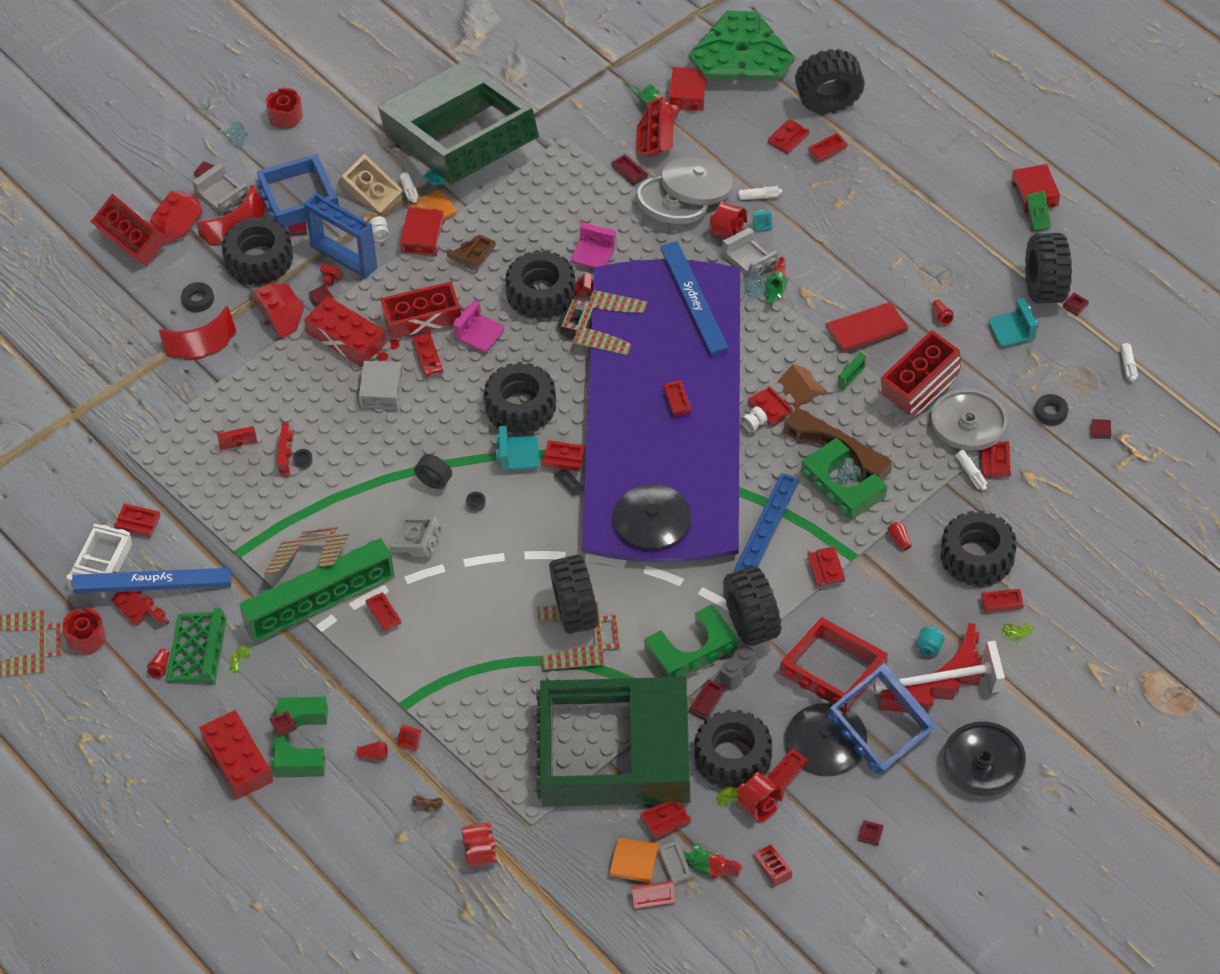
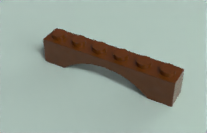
[784,407,892,481]

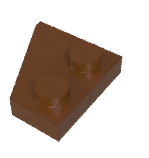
[447,235,496,270]

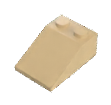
[337,154,403,214]

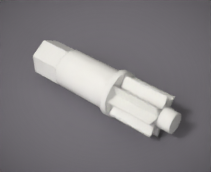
[400,173,419,203]
[739,186,782,200]
[1120,343,1138,382]
[955,450,987,491]

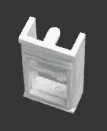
[66,524,132,599]

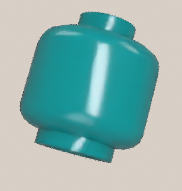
[915,626,945,656]

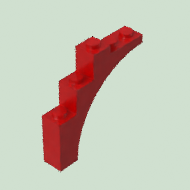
[880,623,985,714]

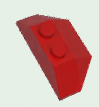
[636,96,674,157]
[150,191,203,246]
[249,283,304,339]

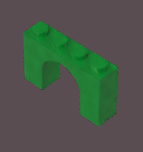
[801,438,887,520]
[644,604,738,677]
[270,697,328,777]

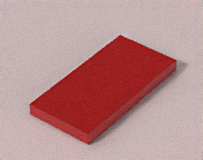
[825,302,909,352]

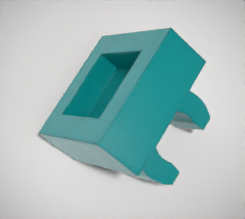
[752,209,772,231]

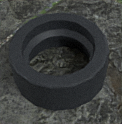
[414,454,452,489]

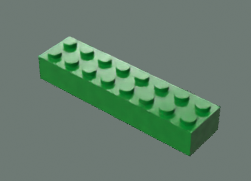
[239,538,395,643]

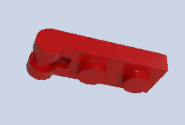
[412,332,444,378]
[277,423,294,477]

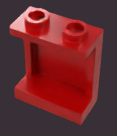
[669,67,707,111]
[1011,163,1060,213]
[400,207,445,256]

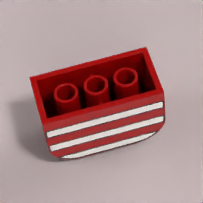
[880,330,961,417]

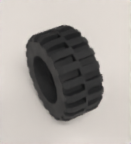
[795,49,865,114]
[222,217,293,285]
[1025,233,1072,304]
[505,250,576,320]
[484,362,556,434]
[940,511,1017,586]
[549,554,599,634]
[723,566,782,646]
[694,710,772,790]

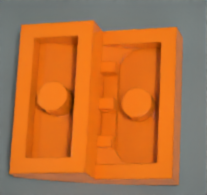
[408,189,458,219]
[610,837,659,883]

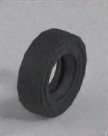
[181,282,214,312]
[558,309,592,339]
[1034,394,1069,426]

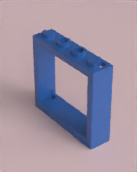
[255,154,339,227]
[304,193,378,279]
[827,663,938,775]

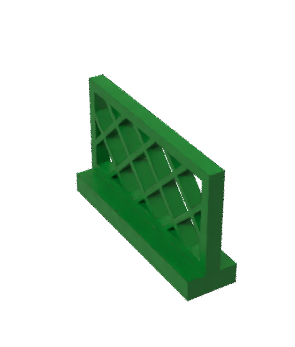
[166,608,227,685]

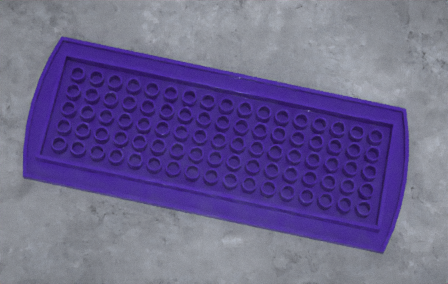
[582,259,741,563]

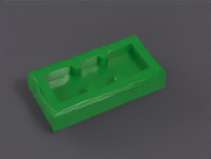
[1026,191,1051,230]
[838,352,866,390]

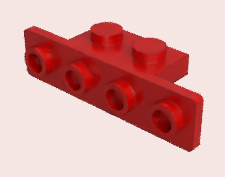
[110,571,170,626]

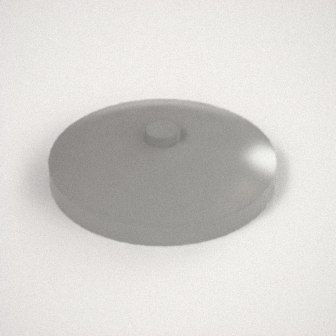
[661,157,733,205]
[636,176,708,224]
[931,389,1008,451]

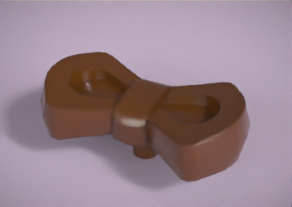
[412,795,443,811]

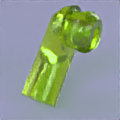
[1002,623,1033,639]
[229,645,251,673]
[717,787,739,807]

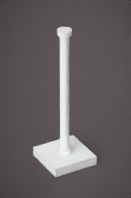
[873,641,1005,694]

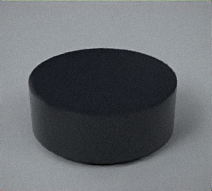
[293,449,313,468]
[466,492,486,511]

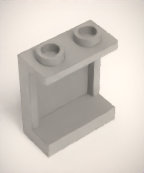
[192,163,248,215]
[720,228,778,279]
[359,361,403,409]

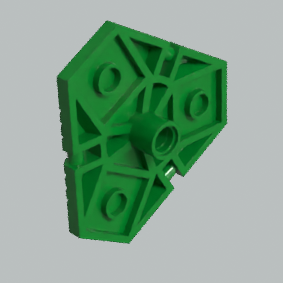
[688,10,795,81]

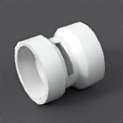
[369,216,389,242]
[741,406,767,433]

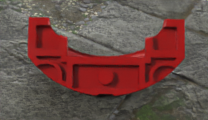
[197,184,265,246]
[158,306,237,360]

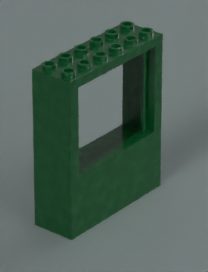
[378,61,539,185]
[536,677,691,807]

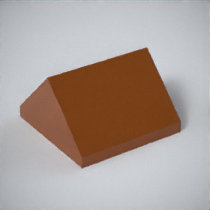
[777,364,828,409]

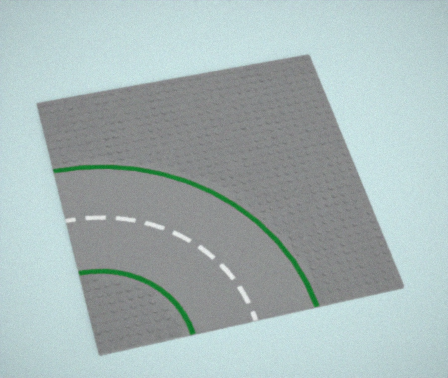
[125,137,979,826]

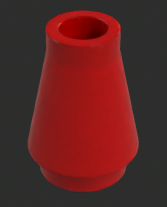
[932,299,954,325]
[887,521,912,551]
[147,649,170,678]
[357,740,388,761]

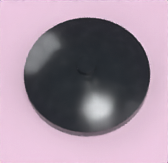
[613,485,691,552]
[786,703,867,777]
[943,721,1026,796]

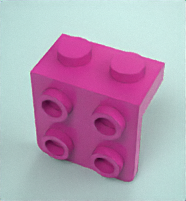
[571,222,617,269]
[453,300,505,352]

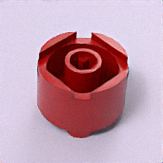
[266,88,303,129]
[710,201,748,240]
[63,608,106,655]
[737,772,784,822]
[461,822,497,867]

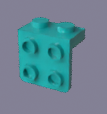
[988,298,1039,347]
[496,426,539,471]

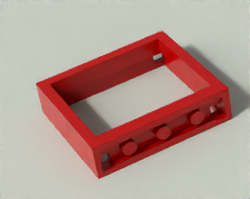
[780,617,888,712]

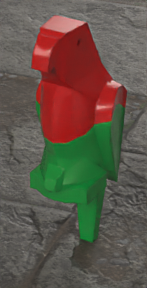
[628,83,680,118]
[766,256,788,304]
[682,843,742,879]

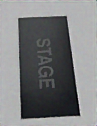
[554,469,585,496]

